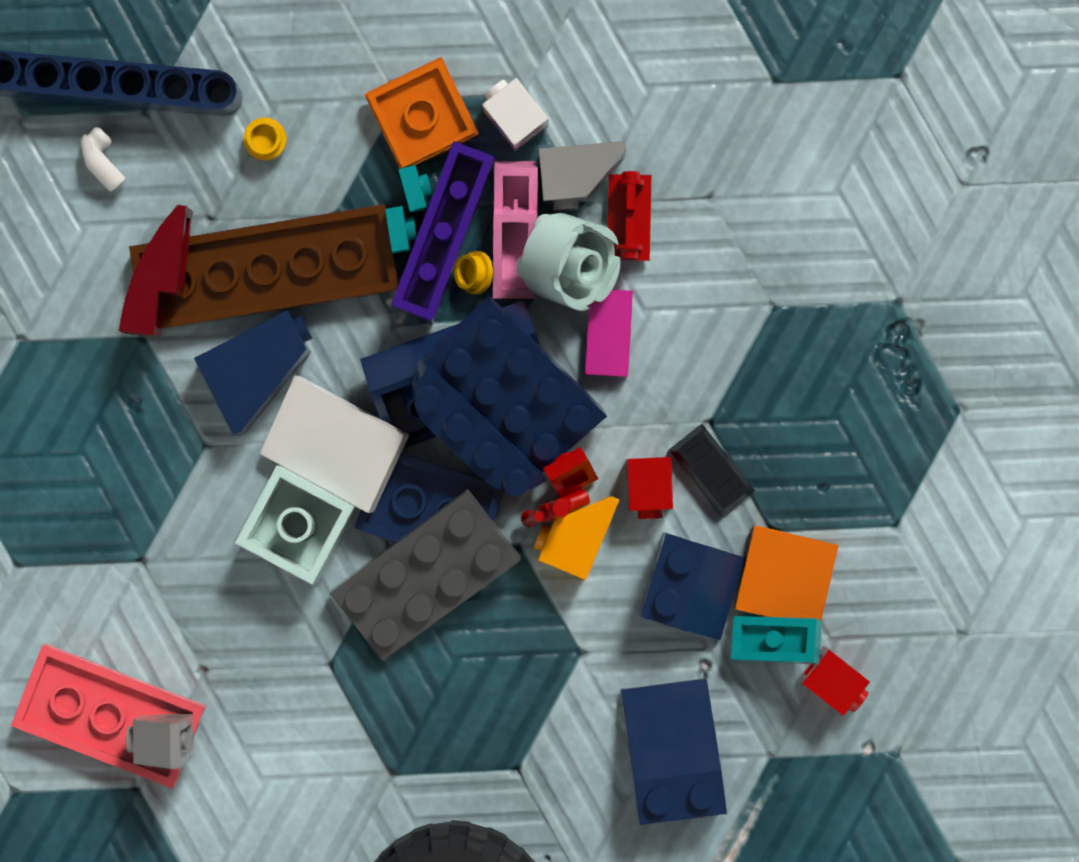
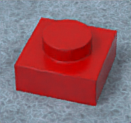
[543,447,598,498]

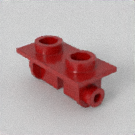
[608,171,652,261]

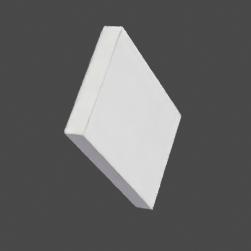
[260,376,409,513]

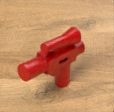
[521,489,590,528]

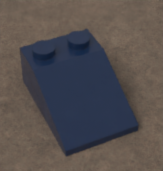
[621,678,727,825]

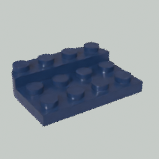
[412,296,607,496]

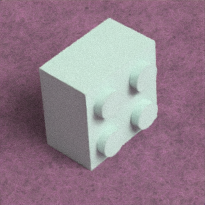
[235,465,358,585]

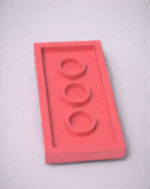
[11,644,206,789]

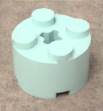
[516,213,620,311]

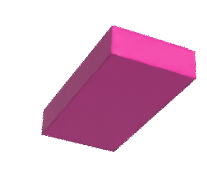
[585,290,633,377]

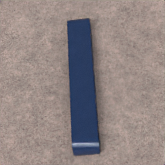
[0,50,243,116]

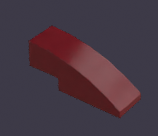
[119,205,193,338]

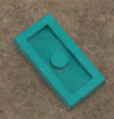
[731,616,822,665]

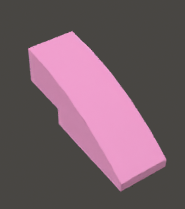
[493,161,538,299]

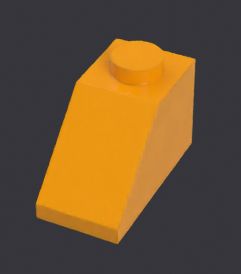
[533,496,620,580]

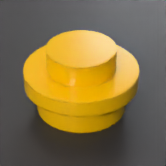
[243,117,287,161]
[454,251,493,294]

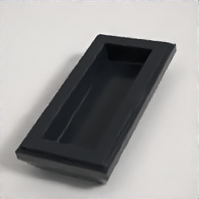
[669,423,755,517]

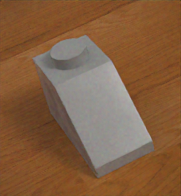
[539,141,626,212]
[126,714,194,769]

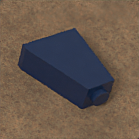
[194,311,313,436]

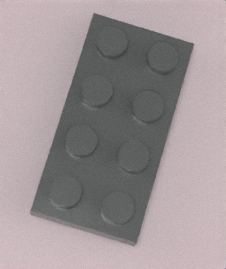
[329,489,521,661]

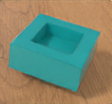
[398,165,433,216]
[385,206,417,256]

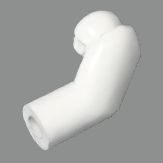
[80,127,126,192]

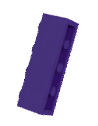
[391,141,495,324]

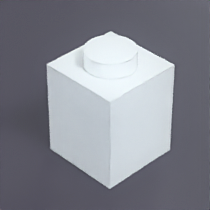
[482,78,549,151]

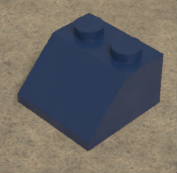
[638,532,746,640]

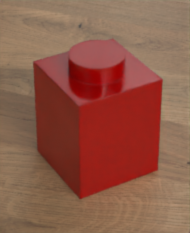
[626,457,673,519]
[797,646,870,716]

